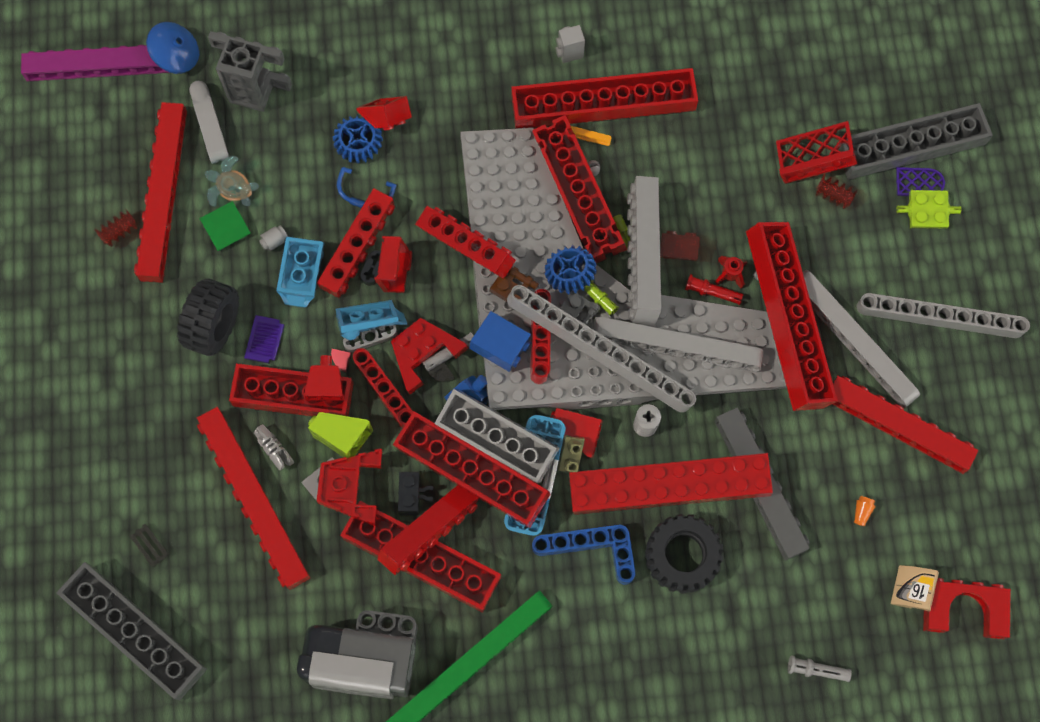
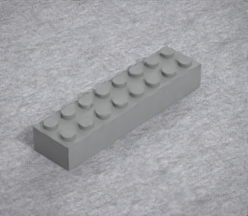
[627,176,661,327]

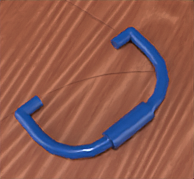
[337,167,397,208]

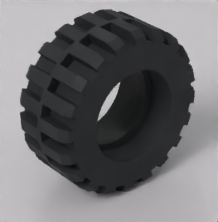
[177,278,239,356]
[645,514,723,594]

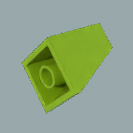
[308,412,373,458]

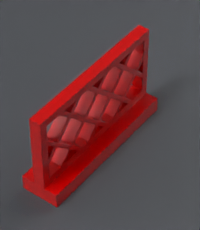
[776,121,857,184]

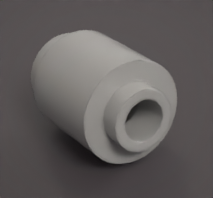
[259,225,288,251]

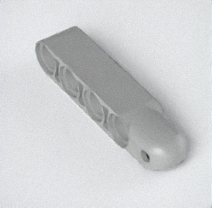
[189,81,230,164]

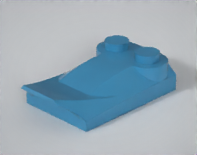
[276,237,324,308]
[336,300,407,340]

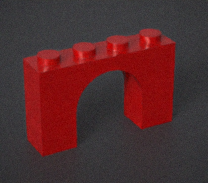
[923,578,1011,640]

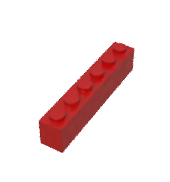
[377,485,479,575]

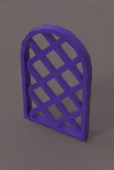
[896,167,945,196]

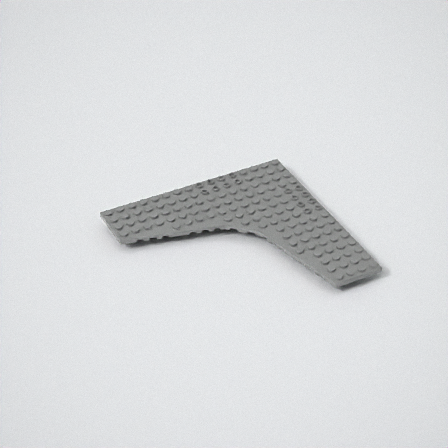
[460,128,787,410]

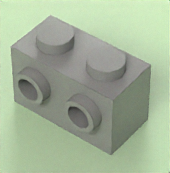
[555,25,585,63]

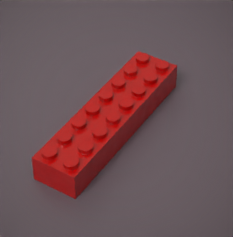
[393,411,551,528]
[340,501,501,613]

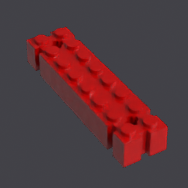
[532,115,627,264]

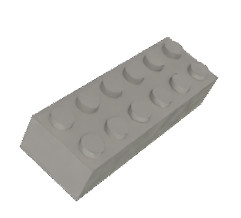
[434,389,560,483]

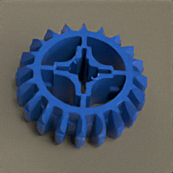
[333,114,383,163]
[545,244,597,295]

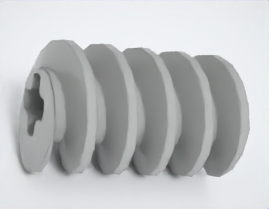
[633,404,661,437]

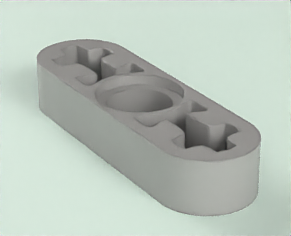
[343,325,397,353]

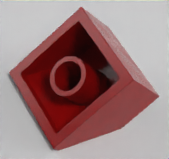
[356,96,412,130]

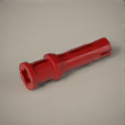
[685,274,743,305]

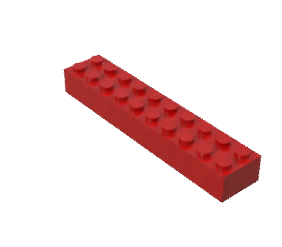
[511,68,698,129]
[746,222,838,411]
[569,453,773,515]

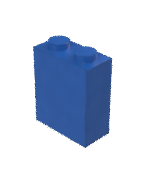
[469,311,532,372]

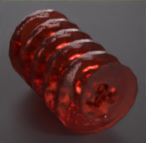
[816,173,858,210]
[94,208,138,247]

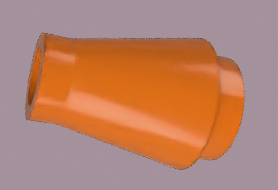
[854,496,876,527]

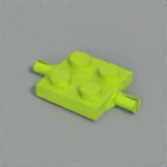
[896,190,961,229]

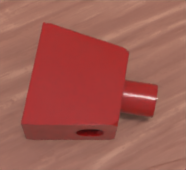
[304,355,344,401]

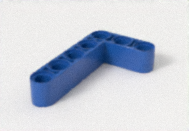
[532,525,635,585]

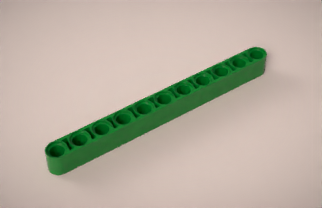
[386,591,553,722]

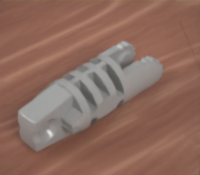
[254,424,294,470]

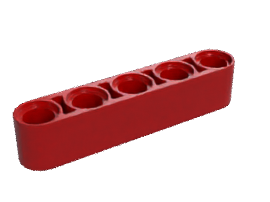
[530,289,551,384]
[353,348,413,429]

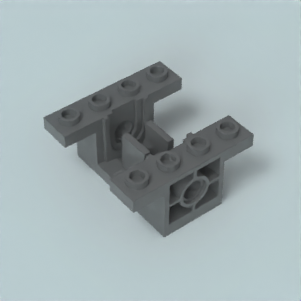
[208,31,292,112]

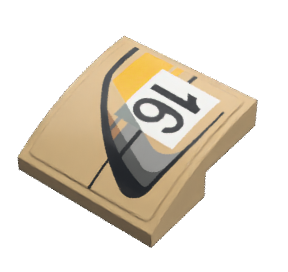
[891,565,939,611]

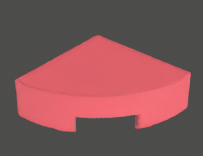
[331,349,351,372]

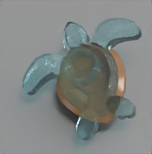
[205,156,259,207]

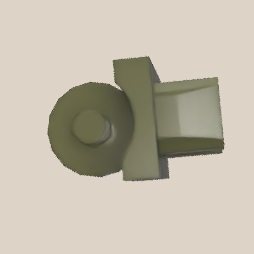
[558,435,585,472]

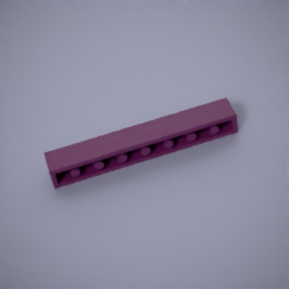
[21,45,170,81]

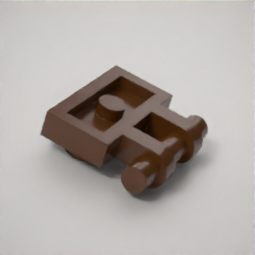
[489,266,539,302]

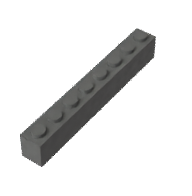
[714,407,810,561]

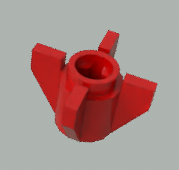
[715,256,748,289]

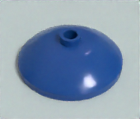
[146,22,199,74]

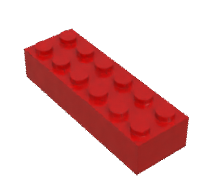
[229,363,354,417]

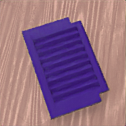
[244,315,284,364]

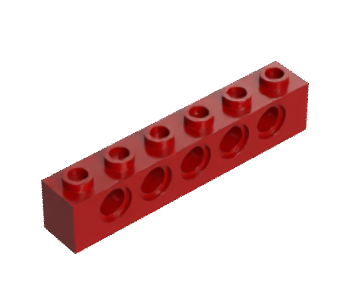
[317,188,395,298]
[415,206,516,279]

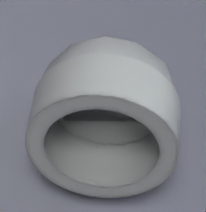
[588,160,600,176]

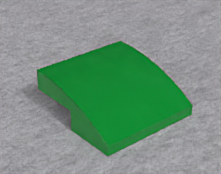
[199,201,251,251]

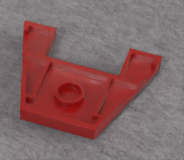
[391,318,469,395]
[317,449,383,525]

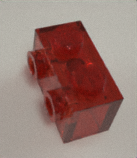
[660,231,700,261]

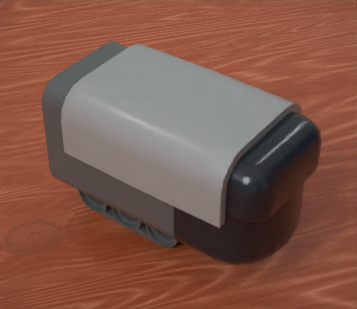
[297,610,418,699]

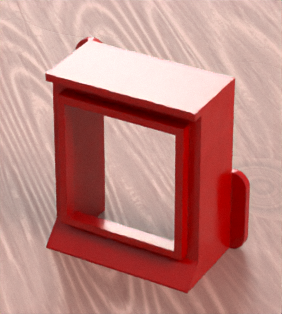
[374,236,412,293]

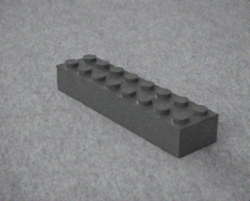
[838,103,993,180]
[56,562,207,701]

